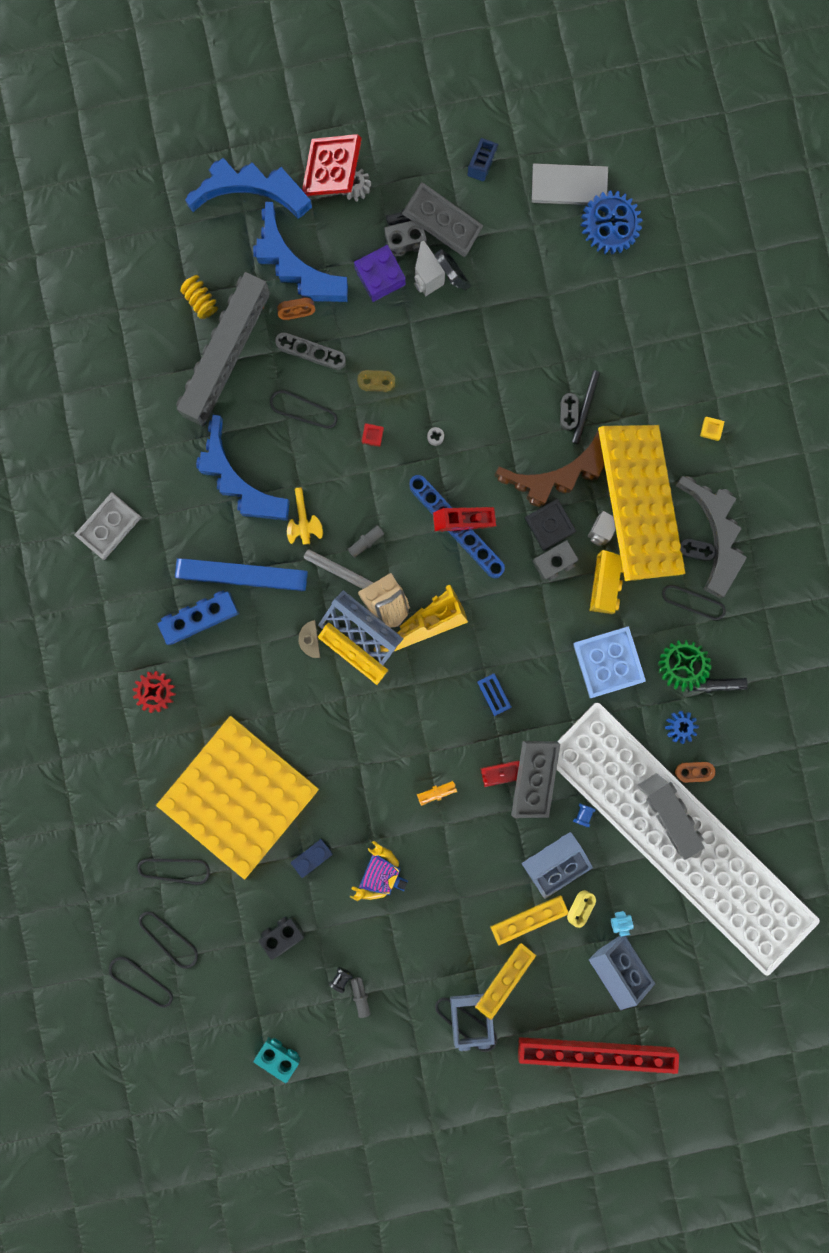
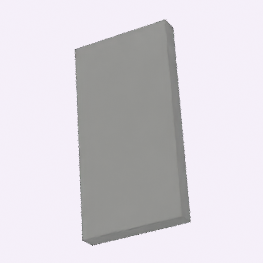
[531,164,608,205]

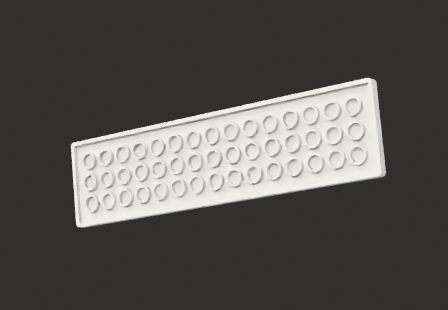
[556,703,819,976]

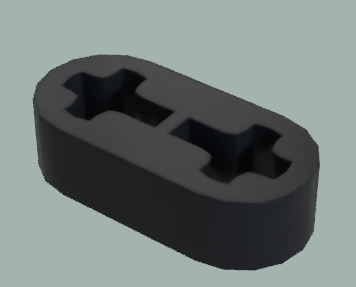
[680,539,716,561]

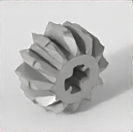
[342,168,371,202]

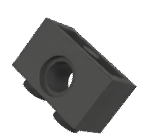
[532,540,578,581]

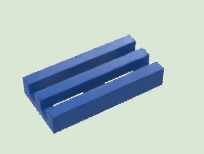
[477,673,512,716]

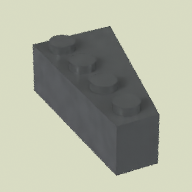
[637,773,705,860]

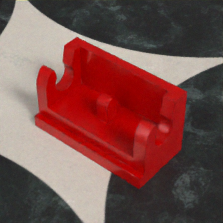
[480,760,520,787]

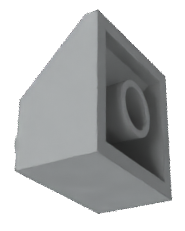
[414,241,445,296]

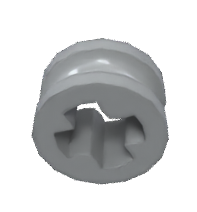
[427,427,444,446]

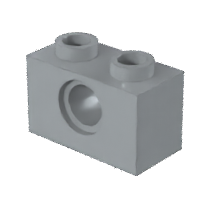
[588,511,616,546]

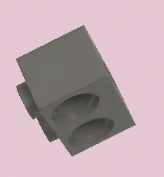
[384,221,427,256]

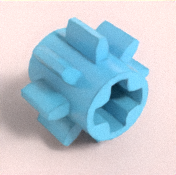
[611,911,634,937]

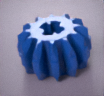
[665,711,699,744]

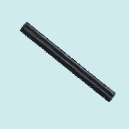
[572,370,600,444]

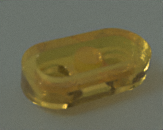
[357,370,395,392]

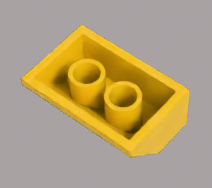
[590,550,624,614]

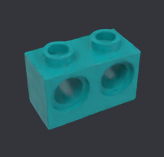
[253,1037,301,1084]

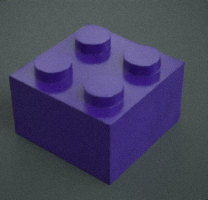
[354,245,406,302]

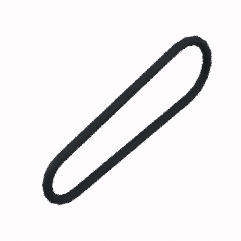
[270,390,337,429]
[137,858,210,885]
[139,911,198,969]
[109,957,173,1008]
[435,997,497,1052]

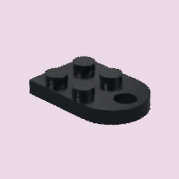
[435,249,471,291]

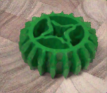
[658,640,712,692]

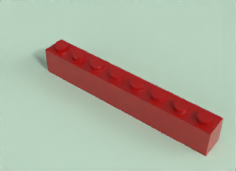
[518,1037,679,1074]

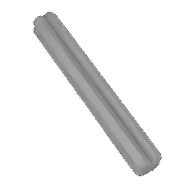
[304,549,373,589]

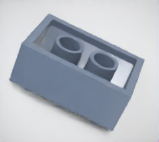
[522,832,593,899]
[589,936,655,1010]

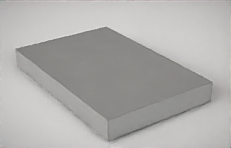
[75,492,142,560]

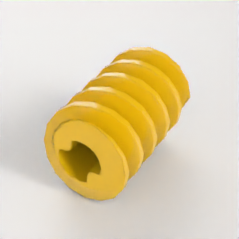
[180,275,219,319]

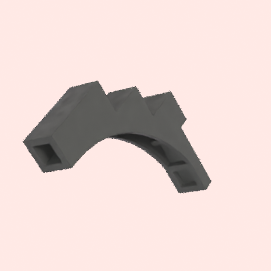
[675,476,747,599]

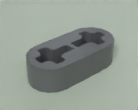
[560,393,579,431]

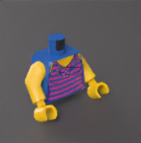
[350,841,408,901]

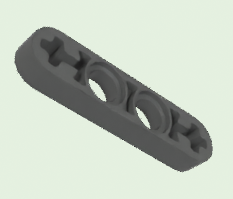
[275,333,346,370]

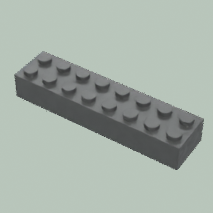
[176,272,271,427]

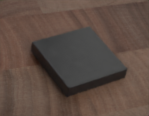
[524,499,577,551]

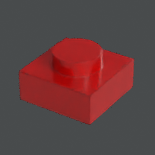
[361,423,384,447]

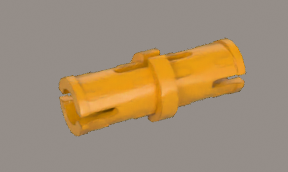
[417,781,457,806]

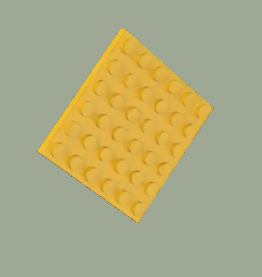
[156,716,319,880]

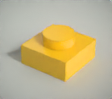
[700,417,725,441]

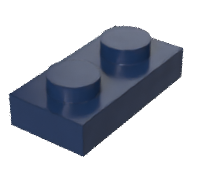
[290,838,333,878]

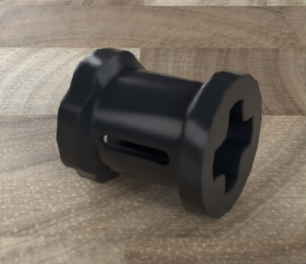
[328,967,353,993]

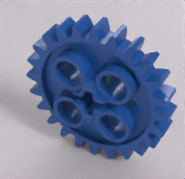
[581,190,642,254]

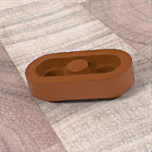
[277,297,315,320]
[675,762,715,783]

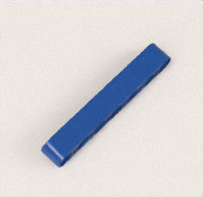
[409,475,505,578]
[175,559,308,591]

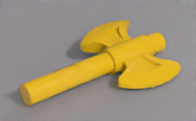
[287,487,323,545]

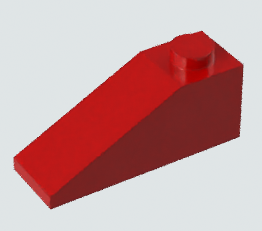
[433,507,496,531]

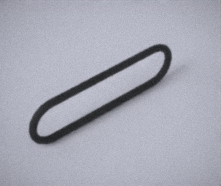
[662,585,726,620]

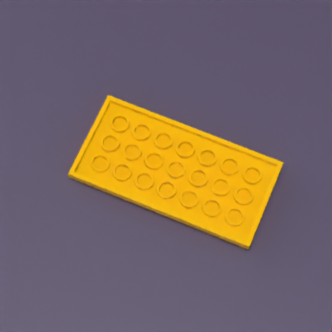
[598,425,685,581]

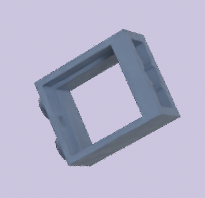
[450,994,495,1051]

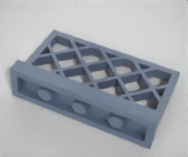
[318,590,404,665]

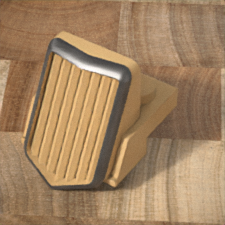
[358,573,410,628]

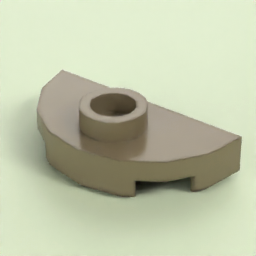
[298,620,320,658]

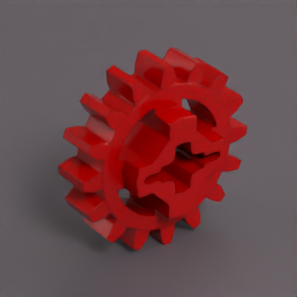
[133,671,176,713]

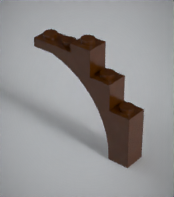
[495,430,604,507]

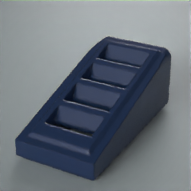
[467,138,498,181]

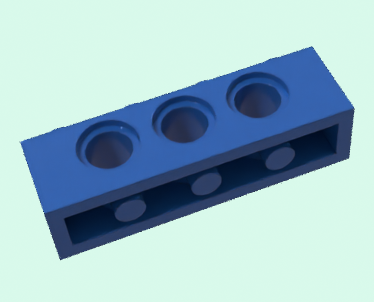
[157,590,240,645]

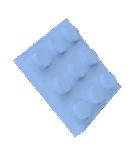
[573,626,646,698]

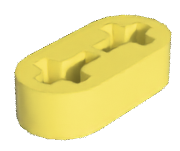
[567,890,596,928]

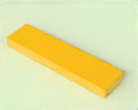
[318,622,388,685]
[490,895,569,945]
[475,943,536,1020]

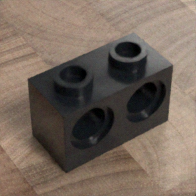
[258,915,305,961]

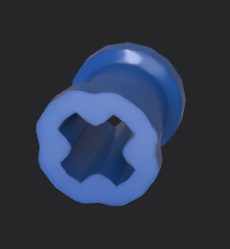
[573,803,596,828]

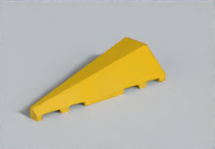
[374,585,468,657]

